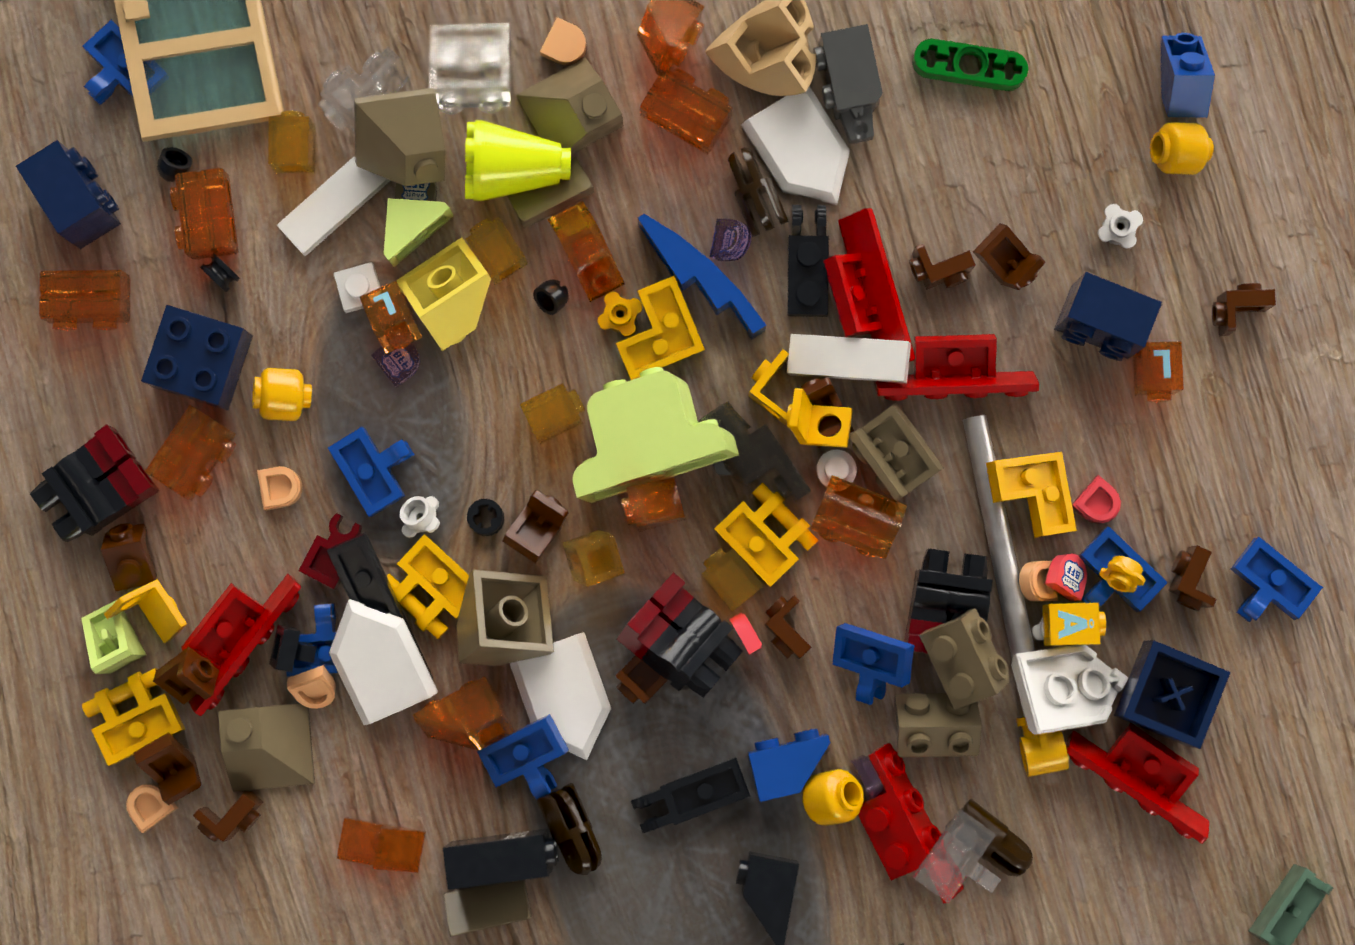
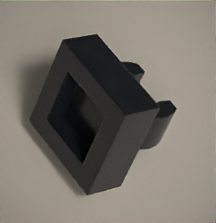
[269,624,317,672]

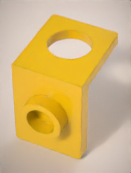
[748,349,789,425]
[787,388,853,448]
[104,579,187,643]

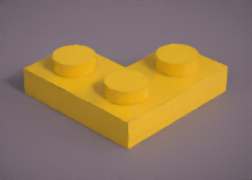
[615,275,705,380]
[986,452,1077,538]

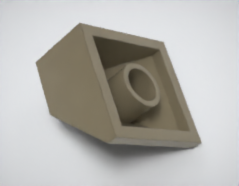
[516,57,623,155]
[354,88,445,186]
[456,569,554,666]
[218,703,315,792]

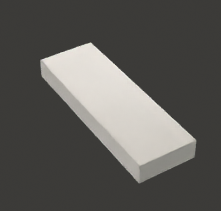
[277,156,391,256]
[787,334,911,383]

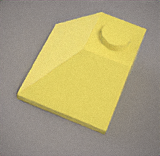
[396,237,491,351]

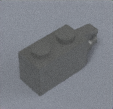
[814,24,883,144]

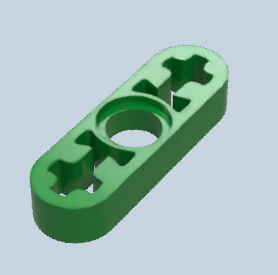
[912,39,1028,91]

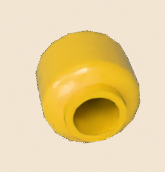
[1150,122,1214,175]
[252,368,312,421]
[802,769,864,826]

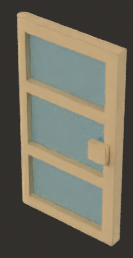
[114,0,285,142]

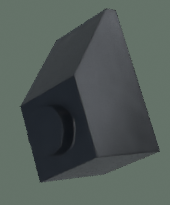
[736,851,799,945]

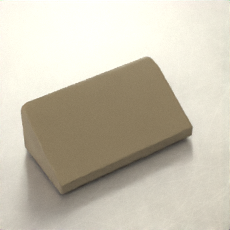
[507,157,595,229]
[444,880,532,937]

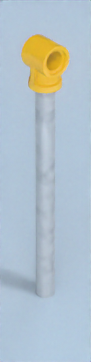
[963,415,1069,777]

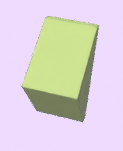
[383,198,454,267]
[81,600,146,674]

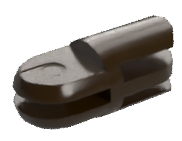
[728,148,789,237]
[537,783,602,875]
[945,799,1033,877]

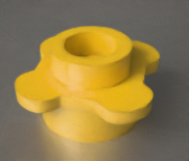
[598,292,642,337]
[1099,556,1145,593]

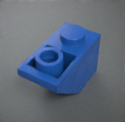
[1161,33,1215,118]
[748,728,830,802]

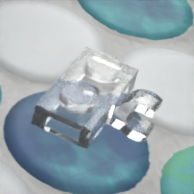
[913,809,1001,903]

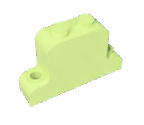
[573,367,739,503]

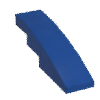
[638,214,766,339]

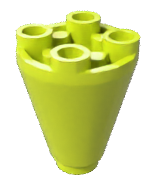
[465,120,571,201]

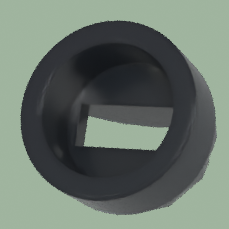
[157,147,192,182]
[533,280,569,315]

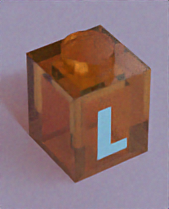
[360,281,423,354]
[1133,341,1184,402]

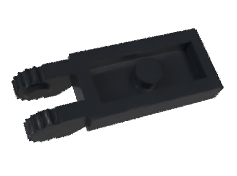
[787,205,829,317]
[631,757,750,833]

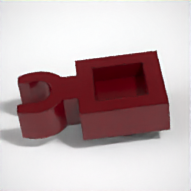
[298,513,362,590]

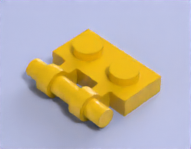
[714,483,819,588]
[387,534,469,640]
[82,668,186,766]

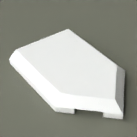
[741,86,850,205]
[329,599,438,725]
[510,632,611,760]
[1011,645,1128,735]

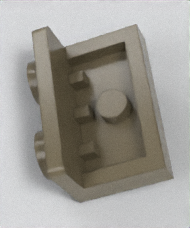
[849,403,944,501]
[919,608,1010,710]
[894,693,982,757]

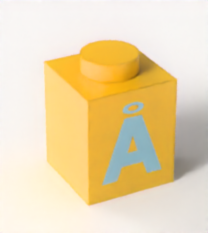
[1042,603,1106,646]

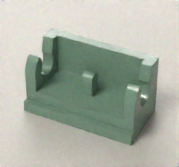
[1248,864,1333,945]

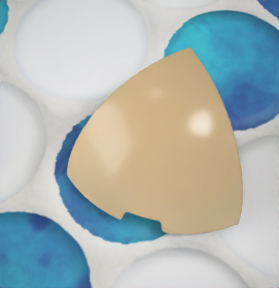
[705,0,816,96]

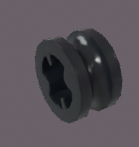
[200,253,240,292]
[467,499,504,536]

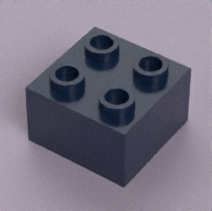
[16,140,121,249]
[1054,272,1162,361]
[141,305,253,411]
[1114,640,1231,749]

